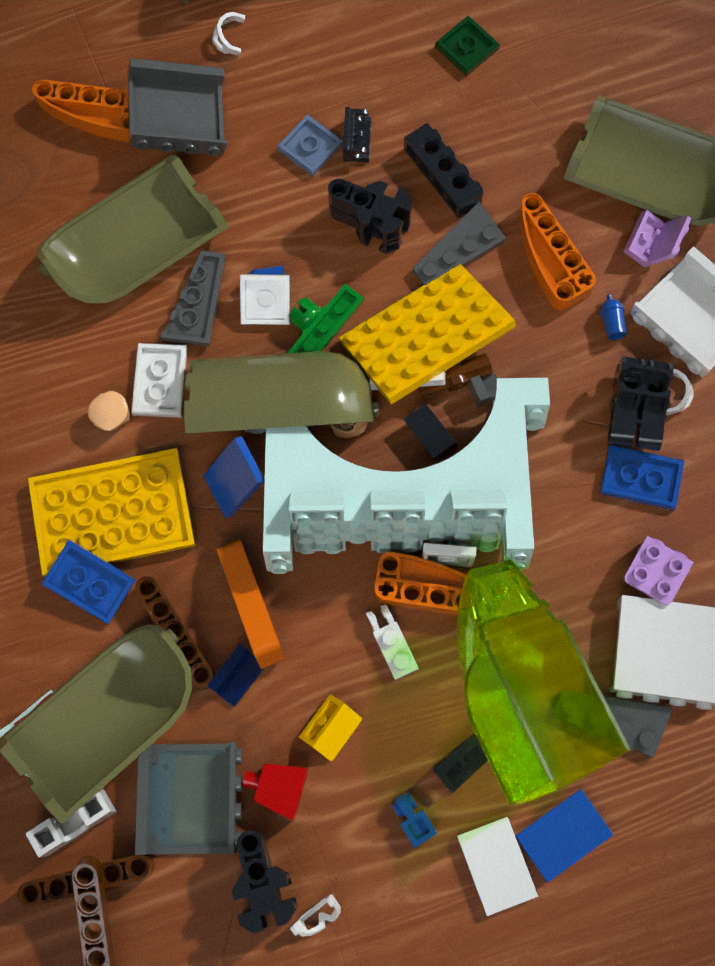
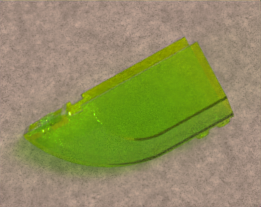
[457,560,631,807]

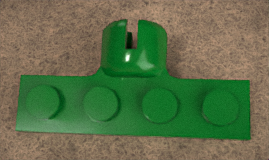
[287,284,365,353]

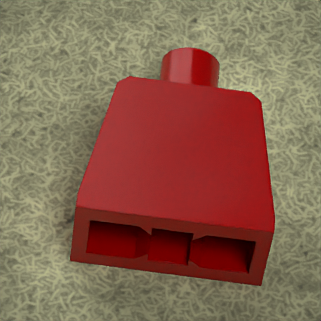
[242,764,309,820]

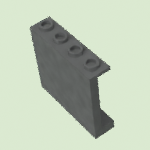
[127,58,228,156]

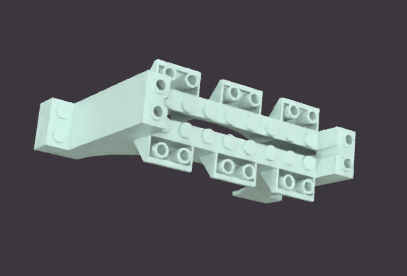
[245,378,550,574]

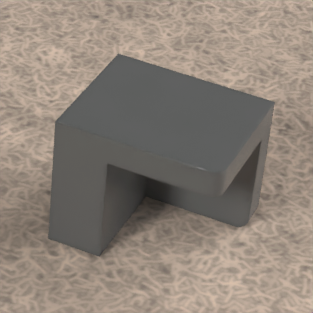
[468,374,497,407]

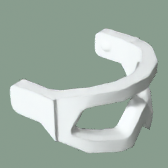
[212,12,245,56]
[666,368,694,415]
[290,894,341,937]

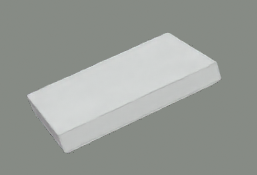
[131,343,188,418]
[457,817,538,916]

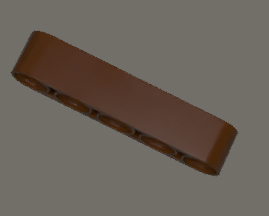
[135,576,215,690]
[17,855,154,907]
[72,855,115,966]

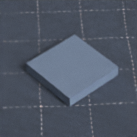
[277,114,343,177]

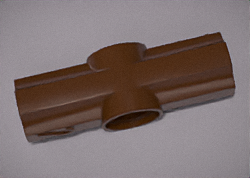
[418,353,493,398]

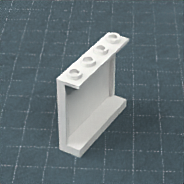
[630,247,715,378]
[609,595,715,710]

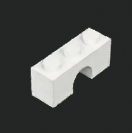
[25,789,117,858]

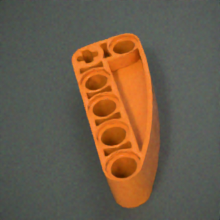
[32,80,129,142]
[519,193,596,311]
[216,539,286,669]
[375,552,502,620]

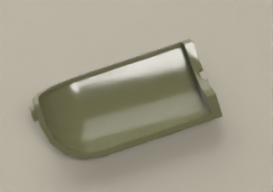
[563,95,715,226]
[37,154,228,303]
[184,351,379,434]
[0,624,192,825]

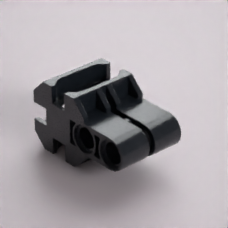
[328,179,412,254]
[608,356,674,451]
[232,830,298,934]

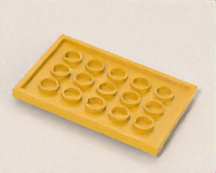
[338,264,516,405]
[28,448,196,577]

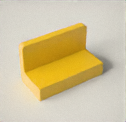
[299,694,362,761]

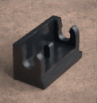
[343,107,371,162]
[404,403,458,460]
[433,733,492,793]

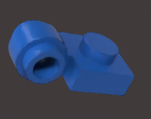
[391,792,437,848]

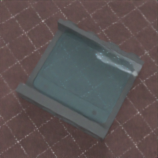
[135,742,243,855]

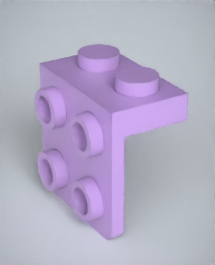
[623,210,691,267]
[624,536,694,605]

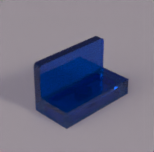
[207,644,265,707]

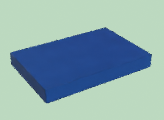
[203,436,265,518]
[599,445,684,510]
[42,540,136,624]
[515,789,613,883]

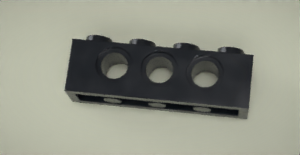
[404,123,483,219]

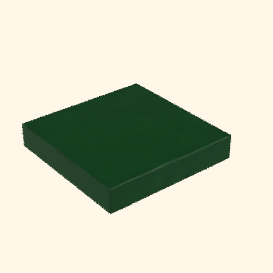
[435,16,500,77]

